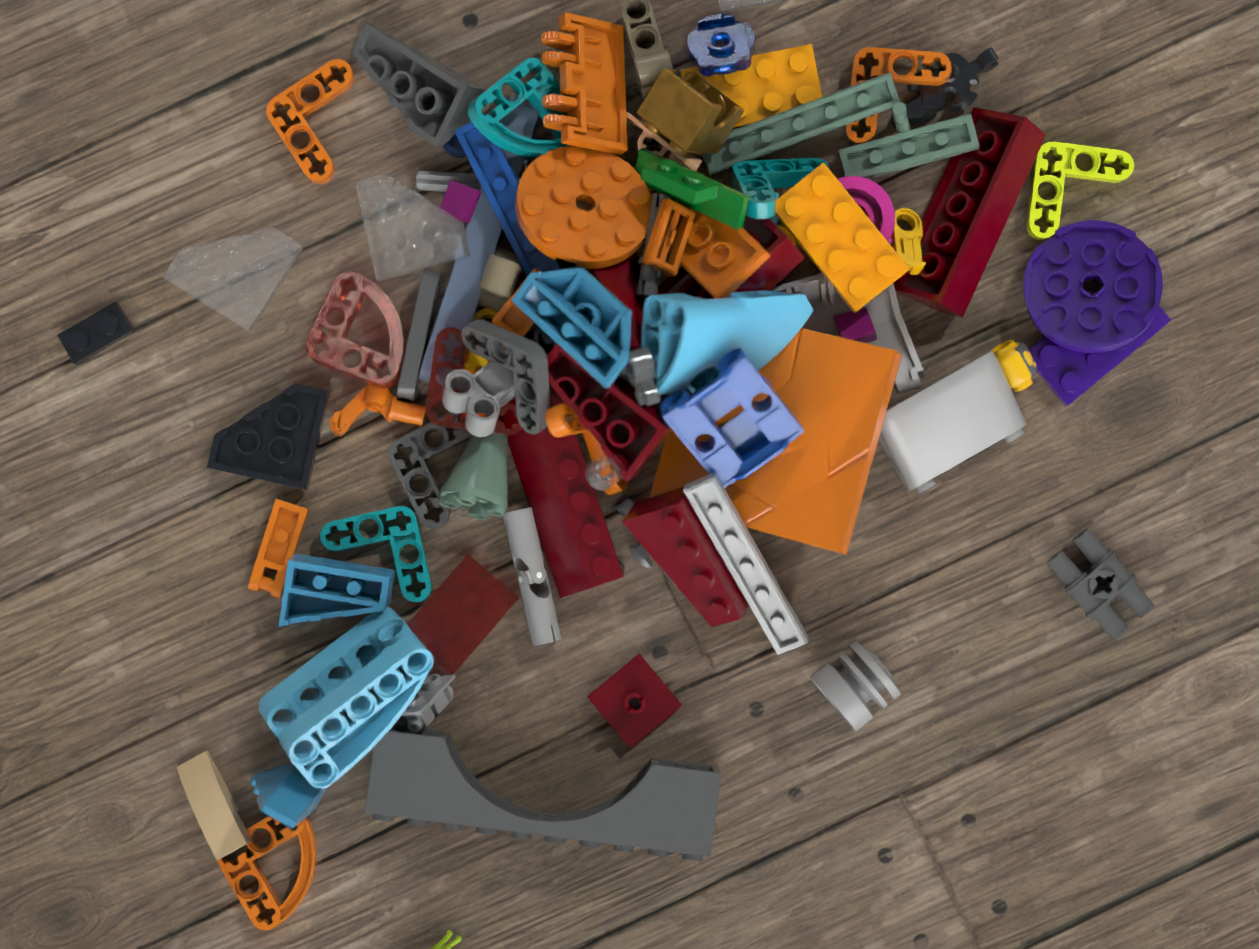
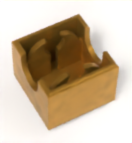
[637,68,744,156]

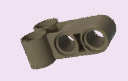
[621,0,673,101]
[477,247,526,312]

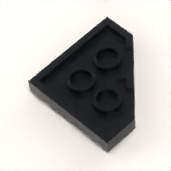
[207,383,330,490]

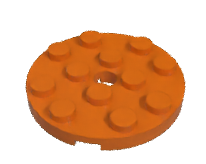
[515,145,652,269]

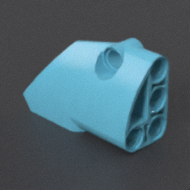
[641,291,814,395]

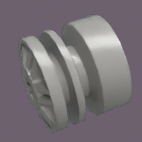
[810,640,901,732]

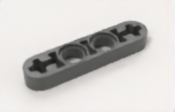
[397,269,442,400]

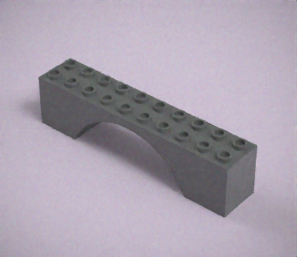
[365,725,721,861]

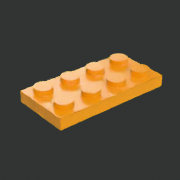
[680,44,822,130]
[775,163,910,313]

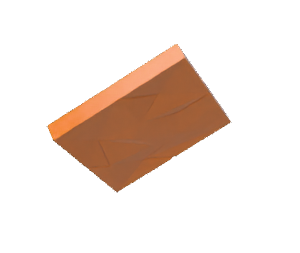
[649,328,902,555]

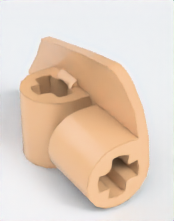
[626,112,703,172]

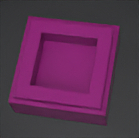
[438,180,482,224]
[834,307,877,343]

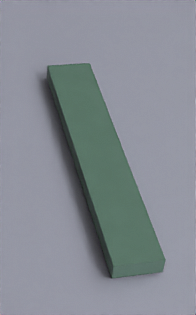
[702,72,900,175]

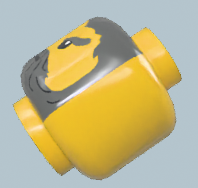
[990,339,1038,392]

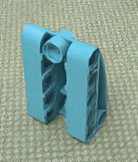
[258,607,433,788]

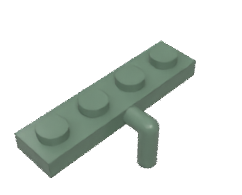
[839,102,979,179]

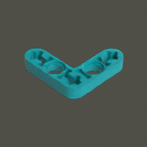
[732,158,829,219]
[320,506,432,602]

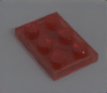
[407,554,519,675]

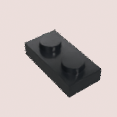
[57,301,135,365]

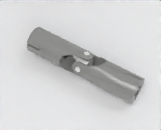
[503,507,562,646]

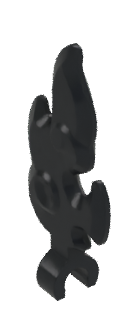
[892,47,999,129]

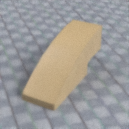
[177,750,252,860]

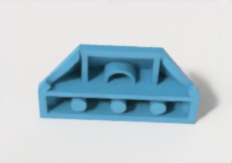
[511,268,632,388]

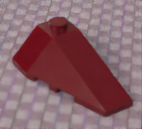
[586,252,644,350]

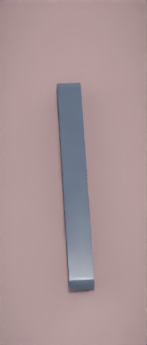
[419,96,541,387]

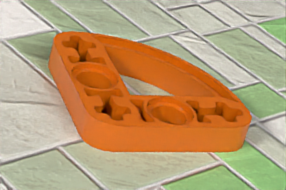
[217,816,317,930]

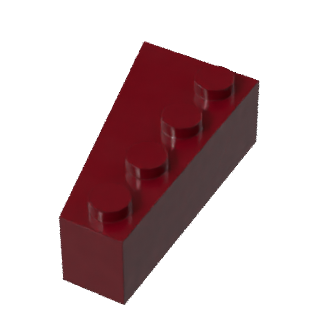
[547,344,672,482]
[622,487,749,627]

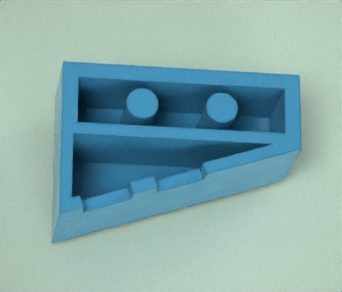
[278,553,396,627]

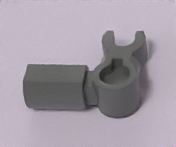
[619,347,661,406]

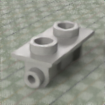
[401,674,455,733]

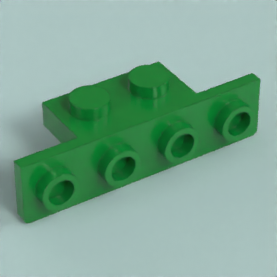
[635,148,749,229]

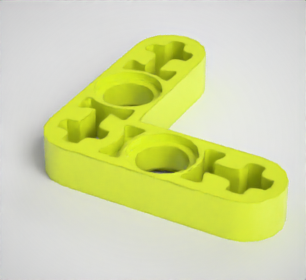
[1026,142,1134,240]

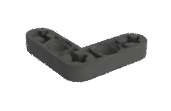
[461,319,551,435]
[388,412,472,529]

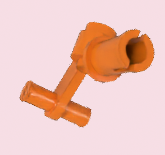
[330,379,426,437]

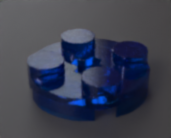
[687,14,755,77]

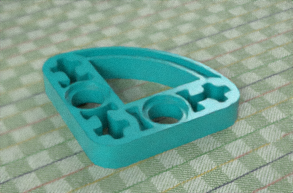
[468,57,571,158]

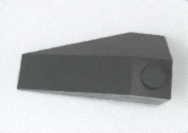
[351,22,486,148]

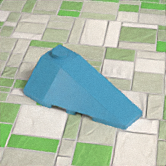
[249,762,327,829]

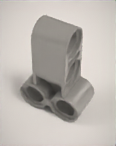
[442,350,530,437]

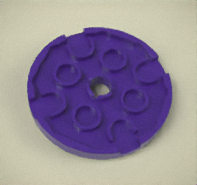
[1024,220,1163,353]

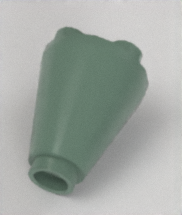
[439,424,508,520]

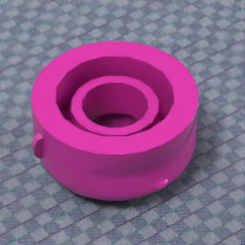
[838,176,895,245]

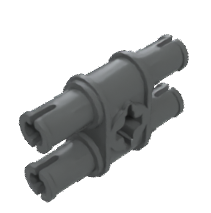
[1046,528,1155,640]

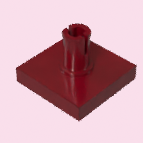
[587,653,683,749]

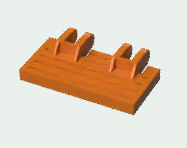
[541,12,628,155]

